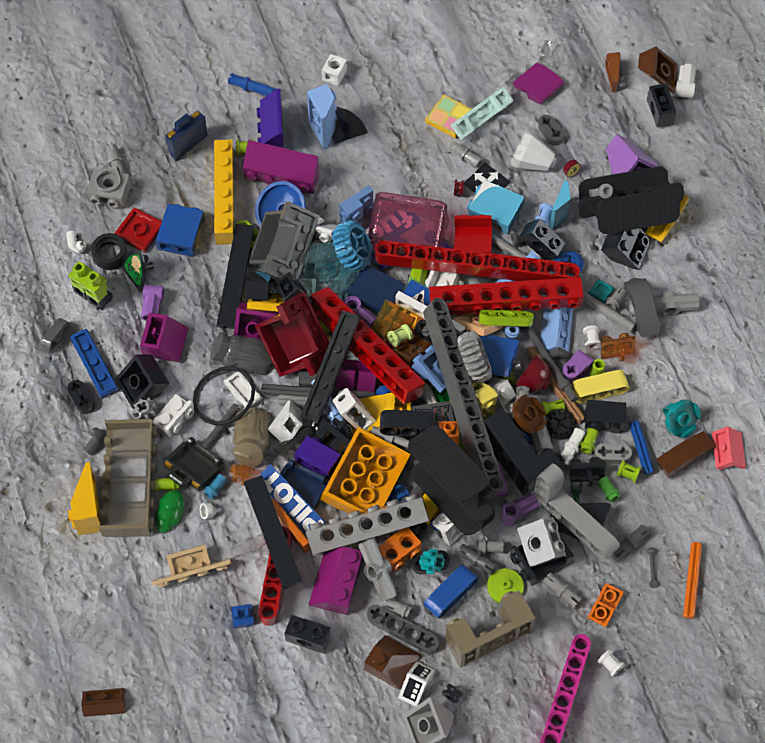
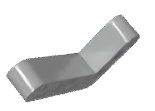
[534,464,620,560]

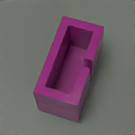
[336,359,376,391]

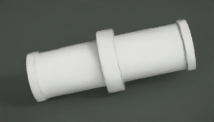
[561,428,586,467]

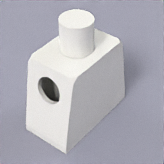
[333,388,376,430]

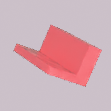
[712,426,746,470]

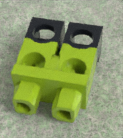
[68,261,113,310]

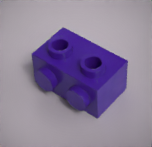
[294,436,341,479]

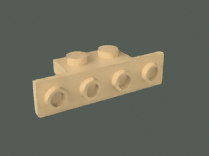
[152,544,231,588]

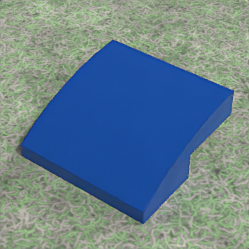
[480,335,520,378]

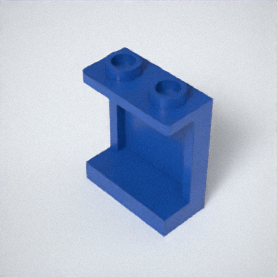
[156,204,205,257]

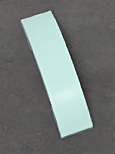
[450,86,513,140]

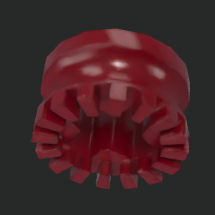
[454,180,464,196]

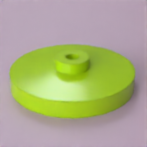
[487,568,524,604]

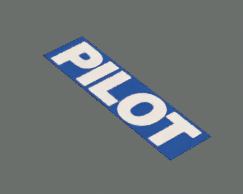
[259,464,326,533]

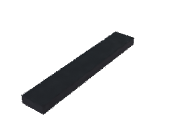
[217,224,255,329]
[300,310,361,425]
[243,475,302,590]

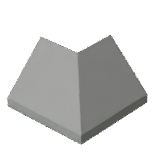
[402,697,454,743]

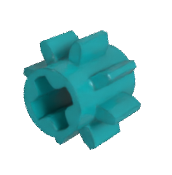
[419,549,445,575]

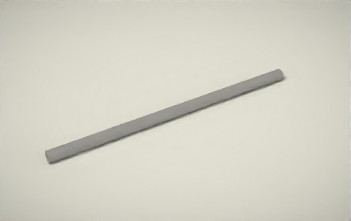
[492,233,636,332]

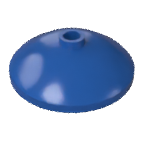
[255,181,306,227]

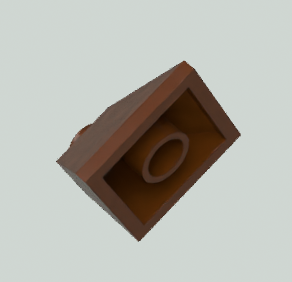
[638,46,678,94]
[364,635,421,690]

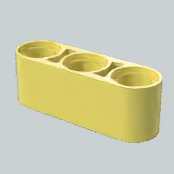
[571,370,630,404]

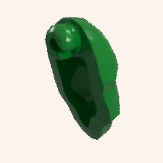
[154,490,185,533]

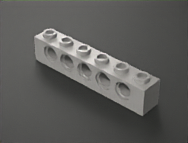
[306,493,430,555]

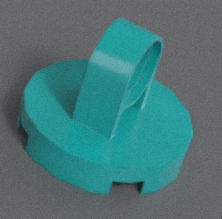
[663,399,701,438]

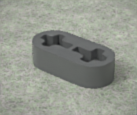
[538,115,564,146]
[41,318,70,352]

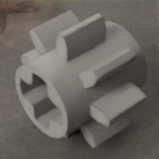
[133,398,157,419]

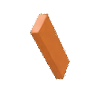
[271,499,310,554]

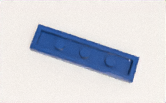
[69,328,119,399]

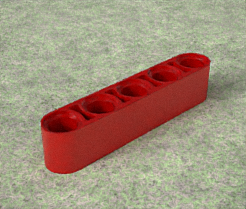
[259,526,292,626]

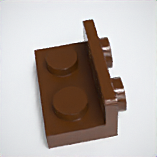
[393,335,432,372]

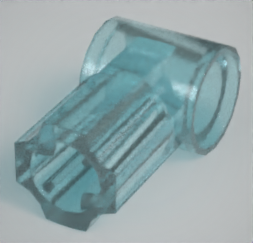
[328,268,358,301]

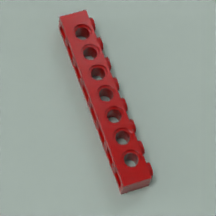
[429,277,583,316]
[310,287,425,405]

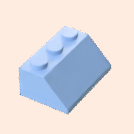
[307,84,337,149]

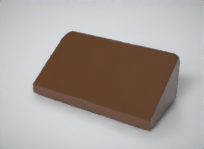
[81,688,125,717]

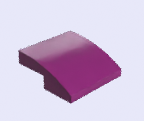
[513,62,565,104]

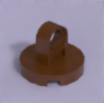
[512,394,547,433]

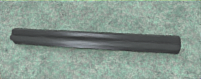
[261,384,376,399]

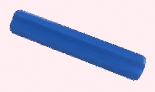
[629,420,655,475]

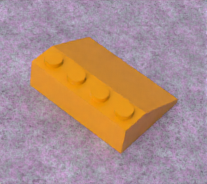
[320,427,410,521]

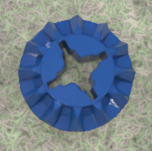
[554,251,584,276]

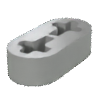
[594,443,632,464]

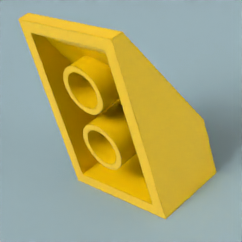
[68,462,102,536]

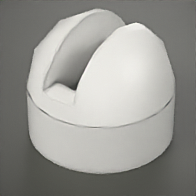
[200,503,217,519]

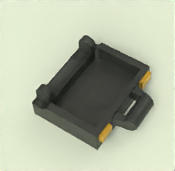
[164,436,225,492]

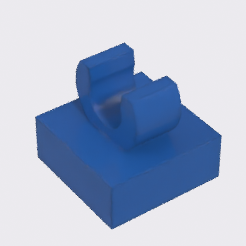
[388,483,409,502]
[231,604,254,629]

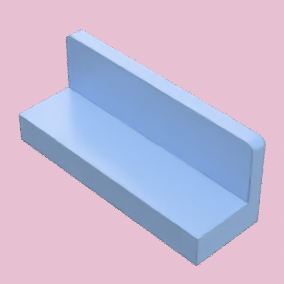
[540,307,573,352]

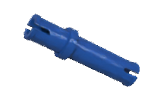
[228,73,281,96]

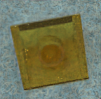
[371,299,419,347]

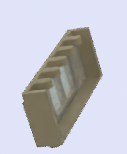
[100,419,157,537]

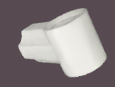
[675,64,696,99]

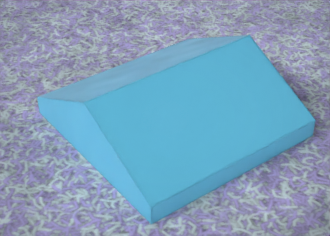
[549,181,571,230]

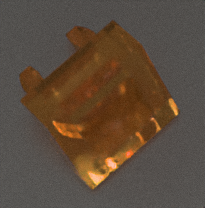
[229,463,255,486]

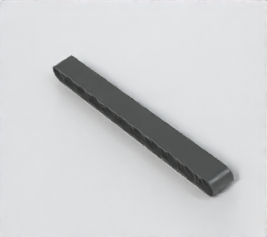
[423,298,503,499]

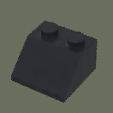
[115,354,170,409]

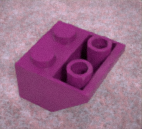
[140,313,188,362]

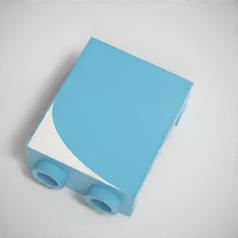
[467,180,524,234]

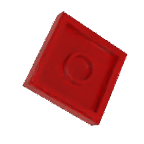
[114,207,162,253]

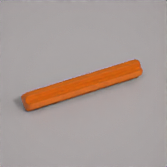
[683,542,702,619]

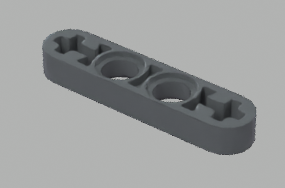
[367,605,439,655]

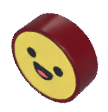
[563,159,581,177]

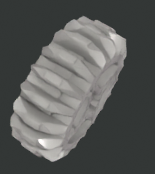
[457,331,492,383]

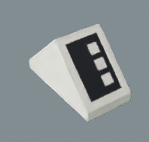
[398,662,435,707]

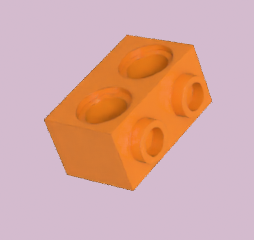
[378,527,422,572]

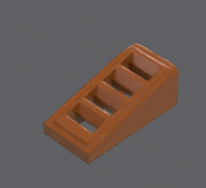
[605,52,621,92]

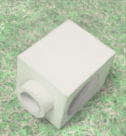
[322,54,347,86]

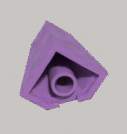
[606,134,659,174]

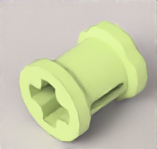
[387,324,413,347]

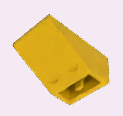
[351,393,411,438]

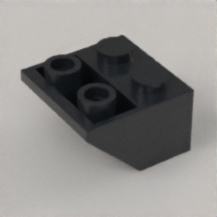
[601,229,651,270]

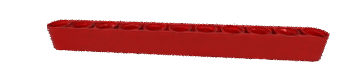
[375,241,580,281]

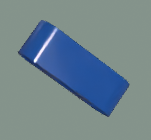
[423,564,478,619]

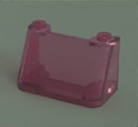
[368,192,449,250]

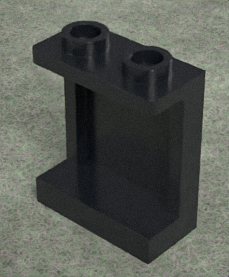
[509,534,574,586]

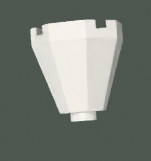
[511,129,557,171]

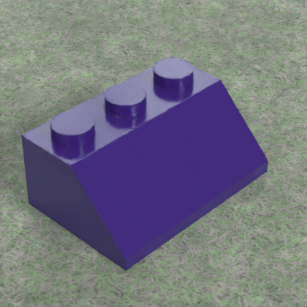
[257,89,284,148]

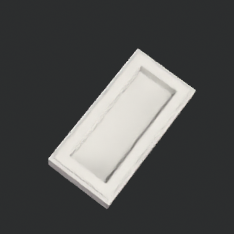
[224,372,262,408]

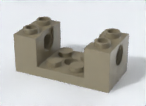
[445,590,535,668]

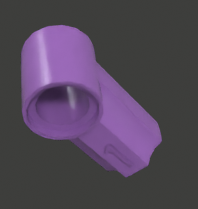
[141,285,165,322]
[344,296,378,329]
[500,492,540,526]

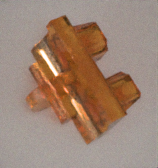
[601,333,636,362]

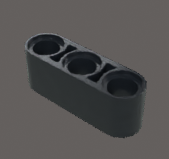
[380,410,437,437]

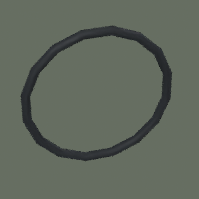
[193,366,255,425]

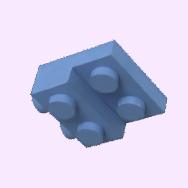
[339,185,374,226]
[411,344,446,393]

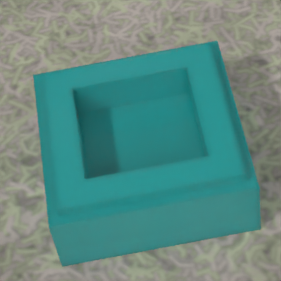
[588,279,614,303]

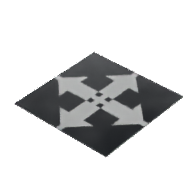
[464,163,511,193]

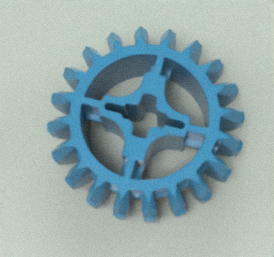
[332,220,373,271]

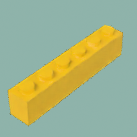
[214,140,234,245]

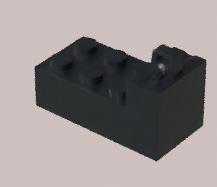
[484,408,565,496]

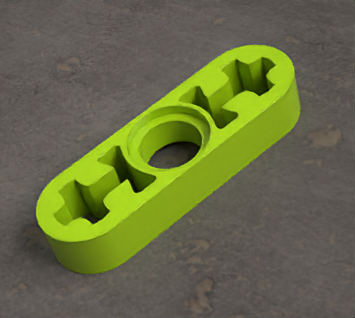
[479,310,534,326]

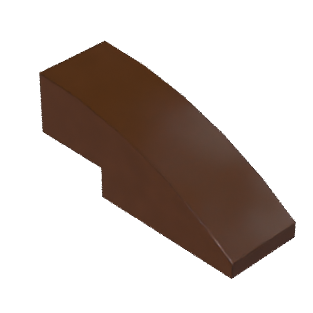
[656,431,716,478]

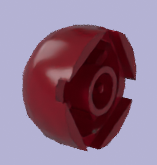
[515,355,550,394]

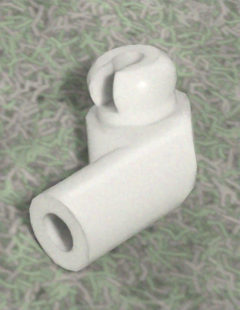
[67,231,87,253]

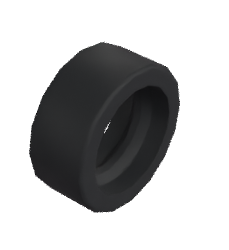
[91,233,127,270]

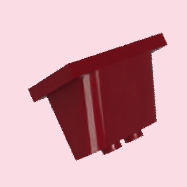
[255,291,330,377]

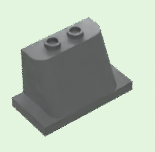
[248,201,320,280]

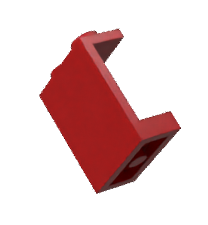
[453,214,492,263]

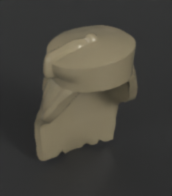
[232,407,271,467]

